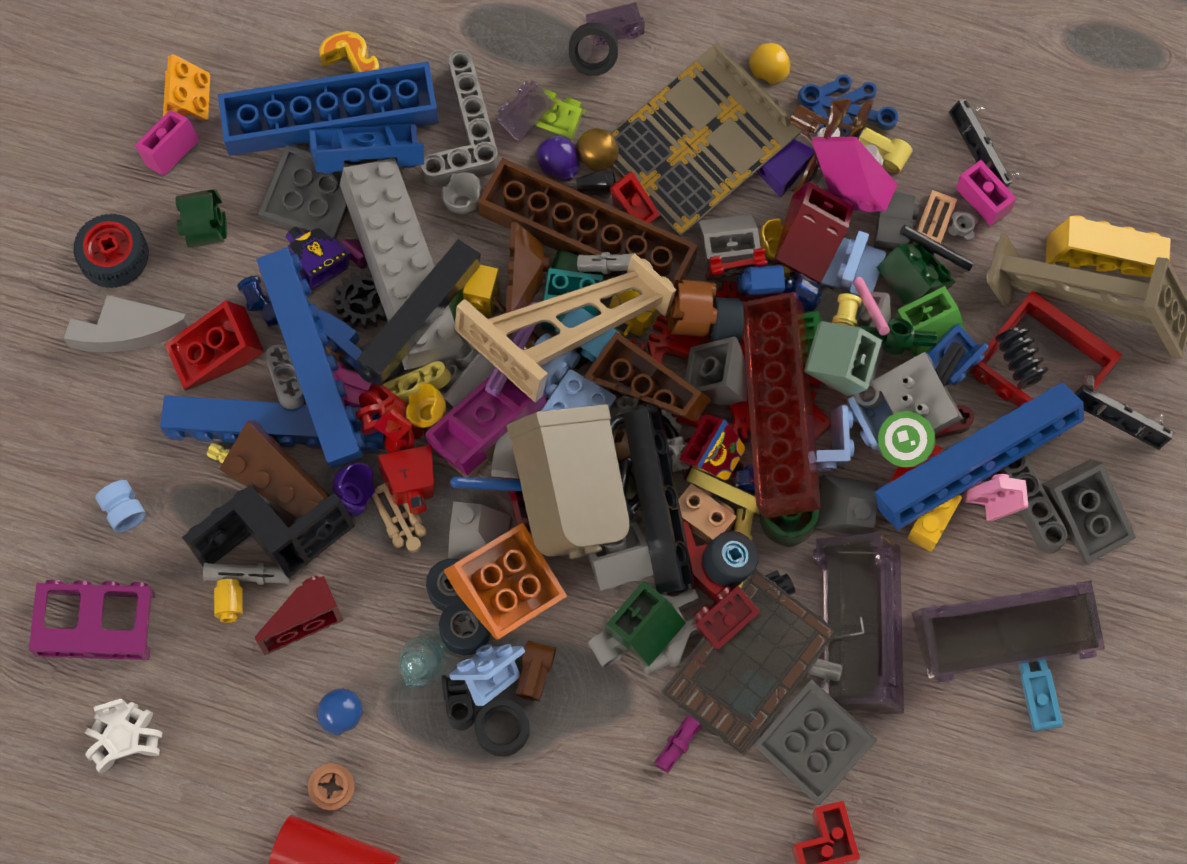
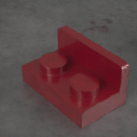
[691,585,761,650]

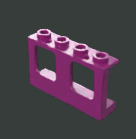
[29,580,156,660]

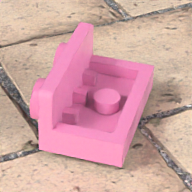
[962,474,1028,521]

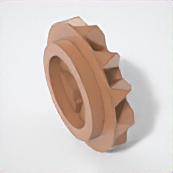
[308,763,355,811]

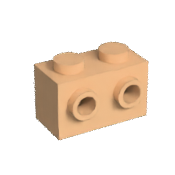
[679,483,737,545]

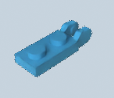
[1017,649,1063,732]

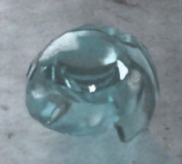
[399,636,445,687]

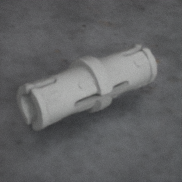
[577,252,633,274]

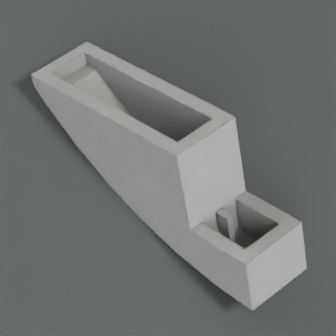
[64,295,190,352]

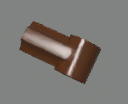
[516,640,556,701]

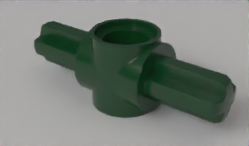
[858,318,937,355]

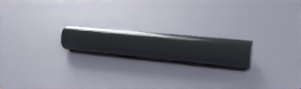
[900,225,974,271]

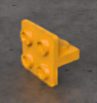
[163,54,210,121]

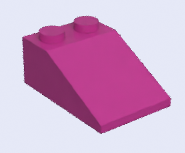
[812,137,898,212]

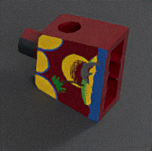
[679,414,745,481]

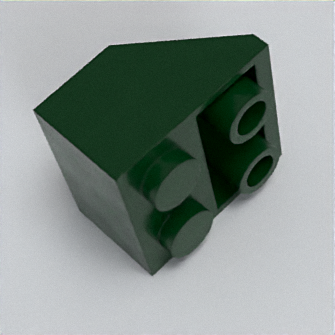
[876,243,956,305]
[605,581,686,667]

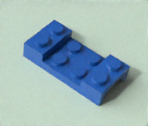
[309,122,424,174]

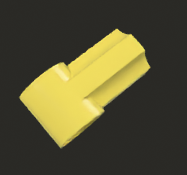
[858,127,913,174]

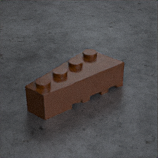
[584,332,711,422]
[219,420,330,518]

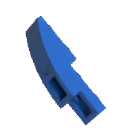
[317,308,363,370]

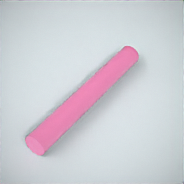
[853,277,890,335]

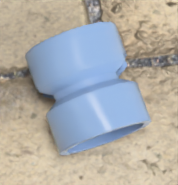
[95,480,147,533]

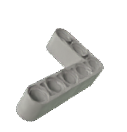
[421,49,498,187]

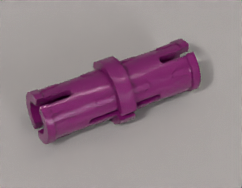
[654,715,702,774]

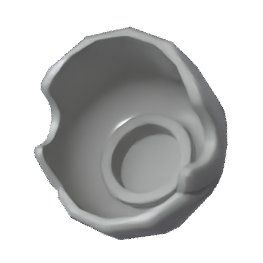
[442,172,482,215]

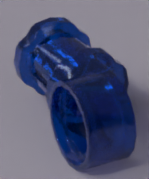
[237,276,279,328]
[735,464,771,496]

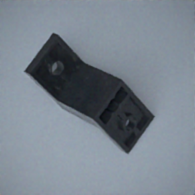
[182,485,355,579]

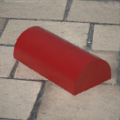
[269,815,401,864]

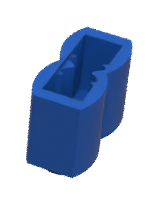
[736,265,785,298]

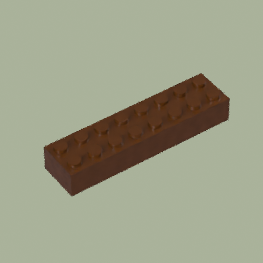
[478,158,697,282]

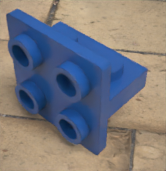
[926,324,989,386]

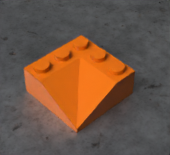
[443,523,567,640]

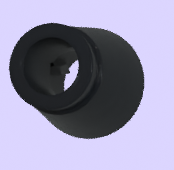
[576,168,616,195]

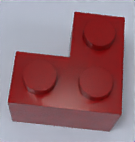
[792,801,860,864]

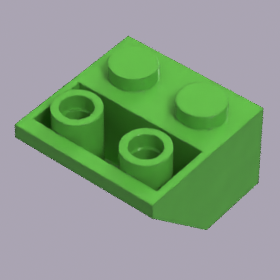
[895,286,965,357]

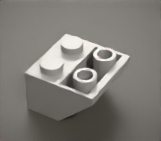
[698,214,761,272]

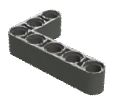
[940,440,1067,554]

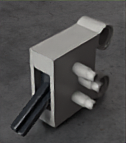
[854,342,966,434]

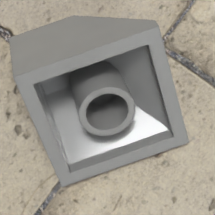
[448,501,511,560]

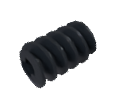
[995,327,1048,389]

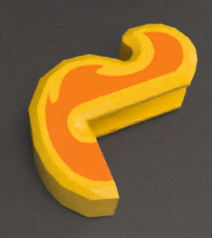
[319,31,380,73]

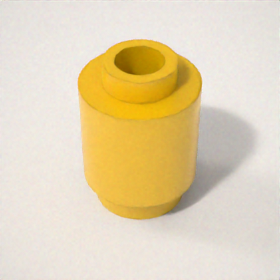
[214,579,243,623]

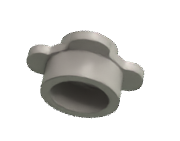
[948,212,978,240]

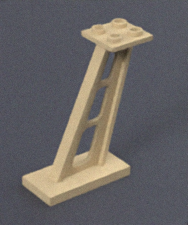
[454,253,676,403]

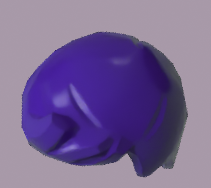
[536,136,579,181]
[332,463,375,517]

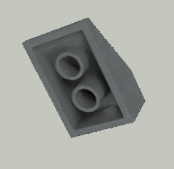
[1042,459,1136,563]

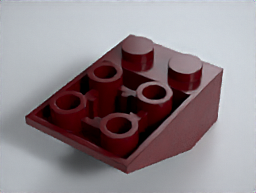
[774,182,854,284]

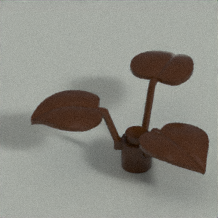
[790,98,874,193]

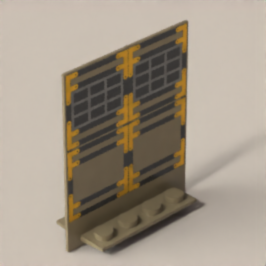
[611,42,802,236]

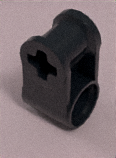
[441,675,474,731]

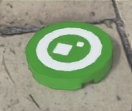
[878,411,936,468]

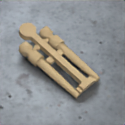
[372,483,426,552]

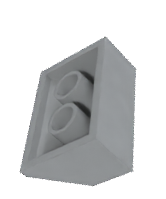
[438,336,495,413]

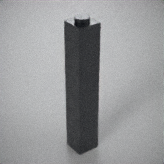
[357,239,481,386]

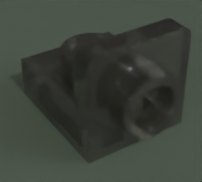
[812,286,847,323]

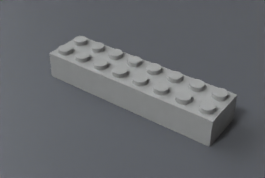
[340,158,462,370]

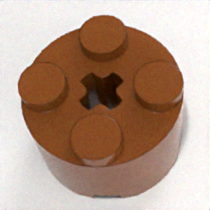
[667,279,717,337]

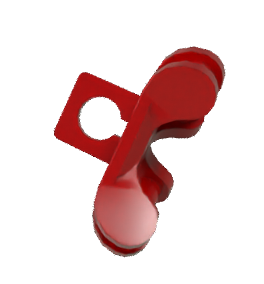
[355,384,423,453]

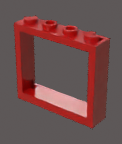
[970,291,1122,437]

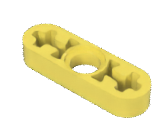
[382,361,451,403]
[686,468,764,514]

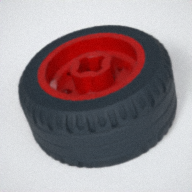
[73,213,149,288]

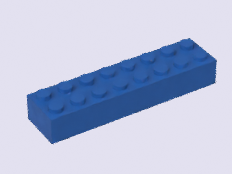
[218,61,439,156]

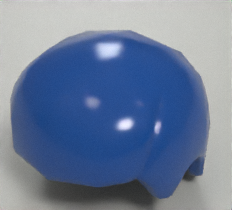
[317,688,363,735]

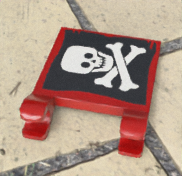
[705,247,768,281]

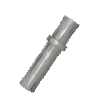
[203,563,290,585]

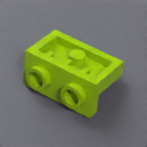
[523,88,586,139]

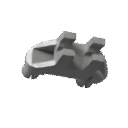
[614,589,701,676]

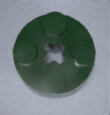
[175,189,227,248]
[760,483,819,547]

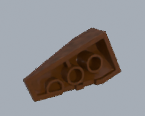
[506,222,549,335]

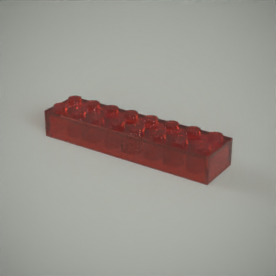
[742,292,821,519]

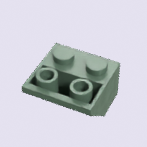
[804,321,882,396]

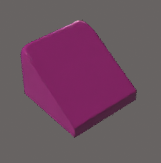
[341,239,368,269]

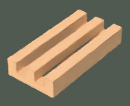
[917,190,957,244]

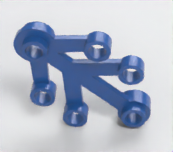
[797,75,898,139]

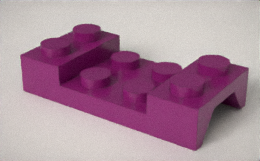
[425,374,547,476]

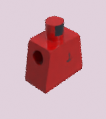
[378,445,434,514]

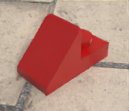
[610,171,660,223]

